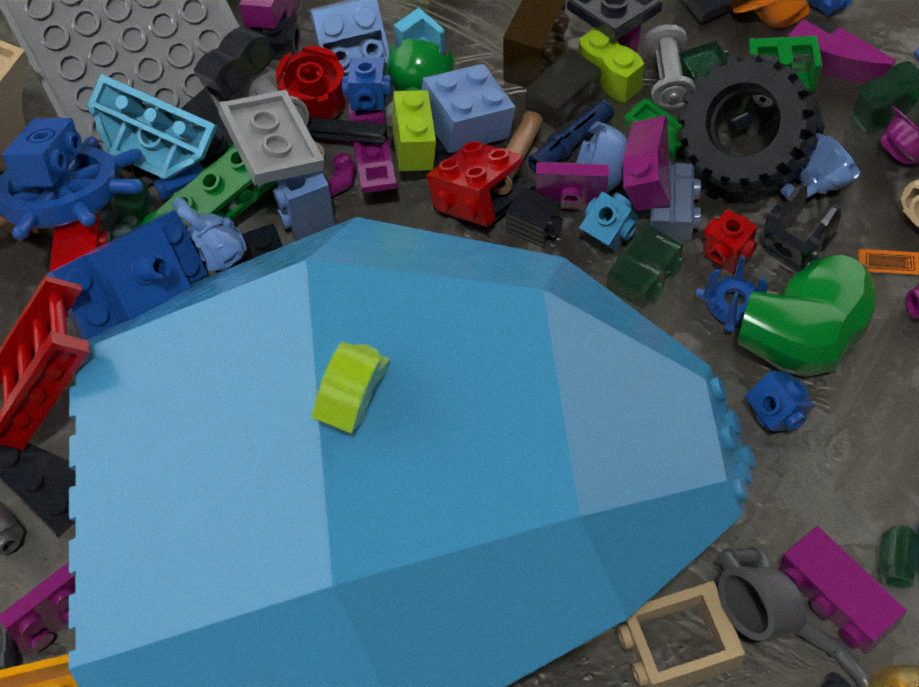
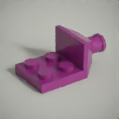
[0,562,76,657]

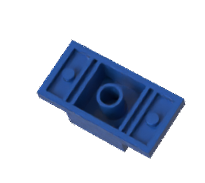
[47,210,207,340]

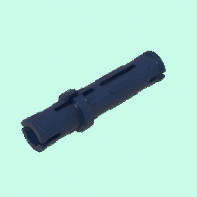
[528,99,614,173]

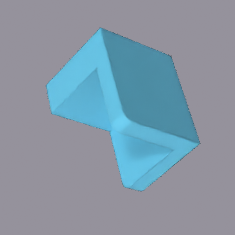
[394,8,446,54]

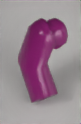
[326,152,356,198]

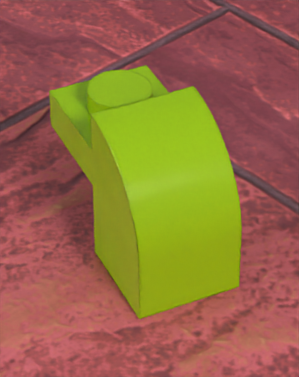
[311,341,390,433]

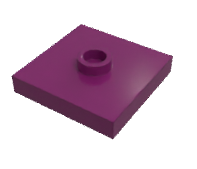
[536,162,609,211]

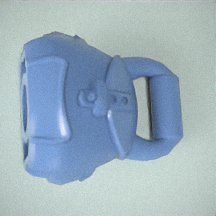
[778,133,860,199]
[173,198,247,271]

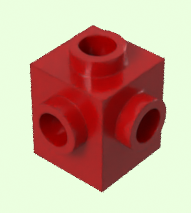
[703,209,758,274]

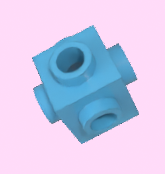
[579,191,639,252]

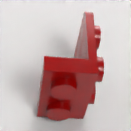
[426,141,523,227]

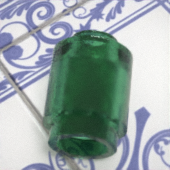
[113,178,155,228]
[878,526,919,588]

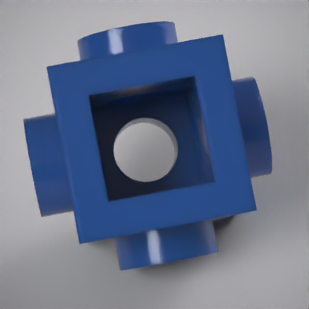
[342,57,392,111]
[745,371,815,432]

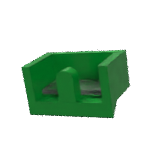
[749,36,822,92]

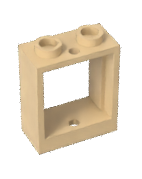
[617,581,745,687]

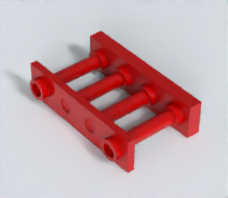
[0,275,89,450]

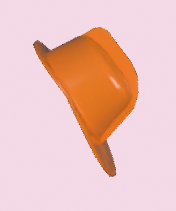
[733,0,810,28]

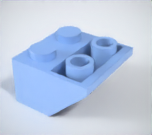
[308,0,389,73]

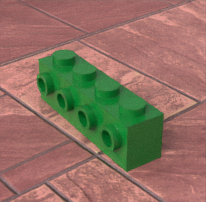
[136,145,277,250]

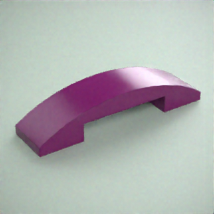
[347,100,397,193]

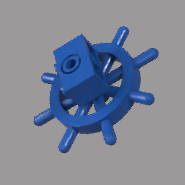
[0,118,143,240]

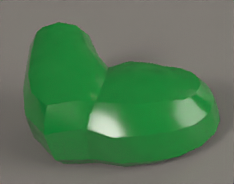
[738,255,876,378]

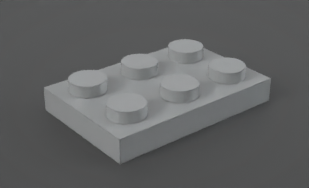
[219,90,324,185]

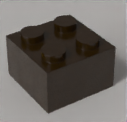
[503,0,569,92]

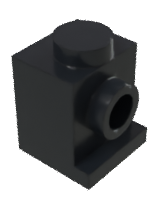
[250,14,301,60]

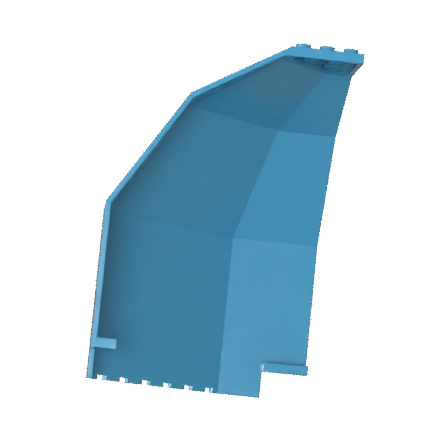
[69,217,756,687]

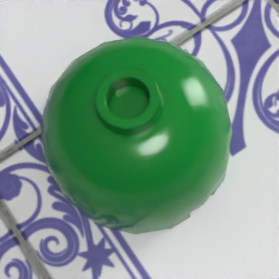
[386,39,455,91]

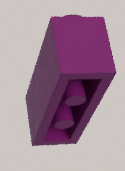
[778,525,907,655]

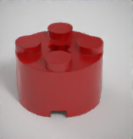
[276,46,347,119]

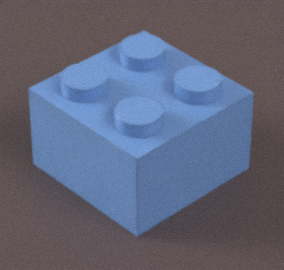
[421,64,515,153]

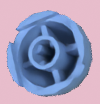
[575,122,628,192]

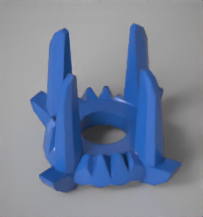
[696,255,768,333]

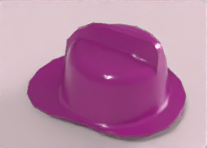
[880,106,919,164]

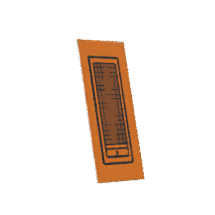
[858,249,919,275]

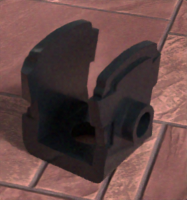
[763,183,842,273]

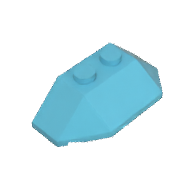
[87,74,218,180]

